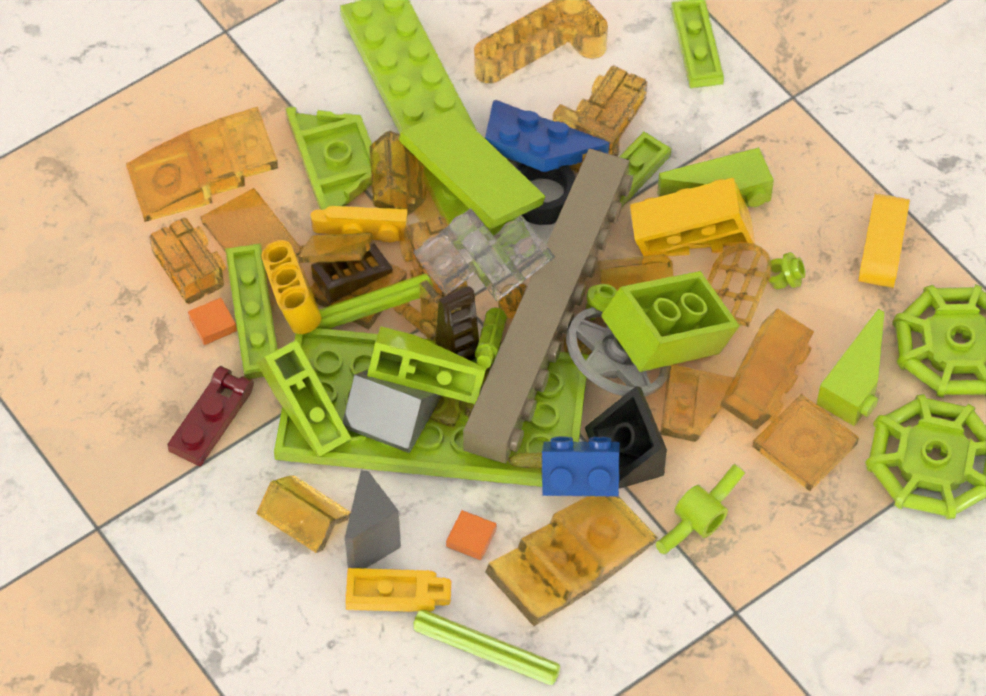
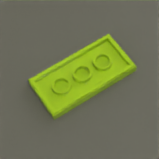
[399,109,546,229]

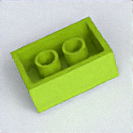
[601,271,740,372]

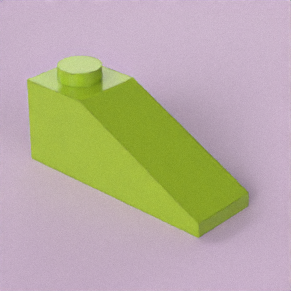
[657,147,774,207]
[816,309,885,426]
[367,326,486,404]
[257,340,351,457]

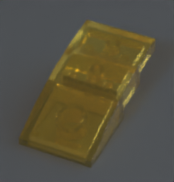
[126,106,278,222]
[485,496,658,627]

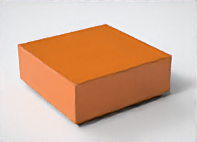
[188,297,237,345]
[446,510,497,560]

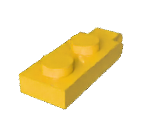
[311,206,408,243]
[345,568,452,612]

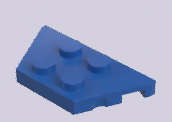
[485,100,610,172]

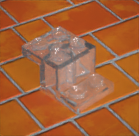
[413,208,555,301]

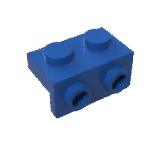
[542,436,619,496]

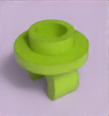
[768,252,806,289]
[586,284,617,320]

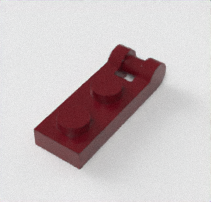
[167,366,254,467]

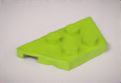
[285,107,382,210]

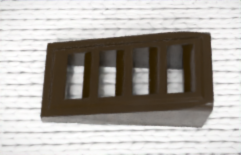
[311,243,393,304]
[435,286,479,361]

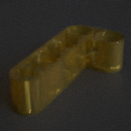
[474,0,608,84]

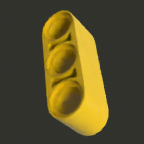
[858,193,910,288]
[261,240,321,334]

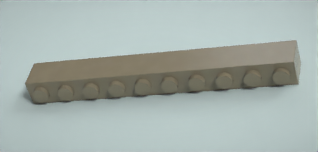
[463,148,633,464]

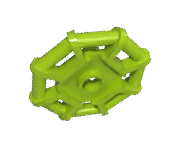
[892,284,986,398]
[865,394,986,520]

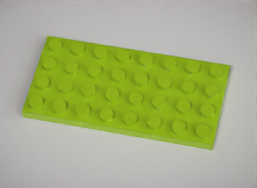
[274,328,589,487]

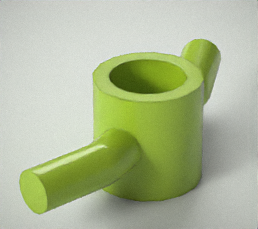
[655,463,746,555]

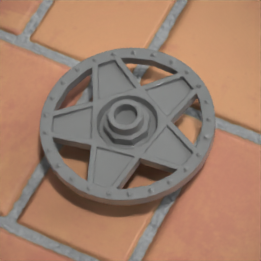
[566,307,670,396]

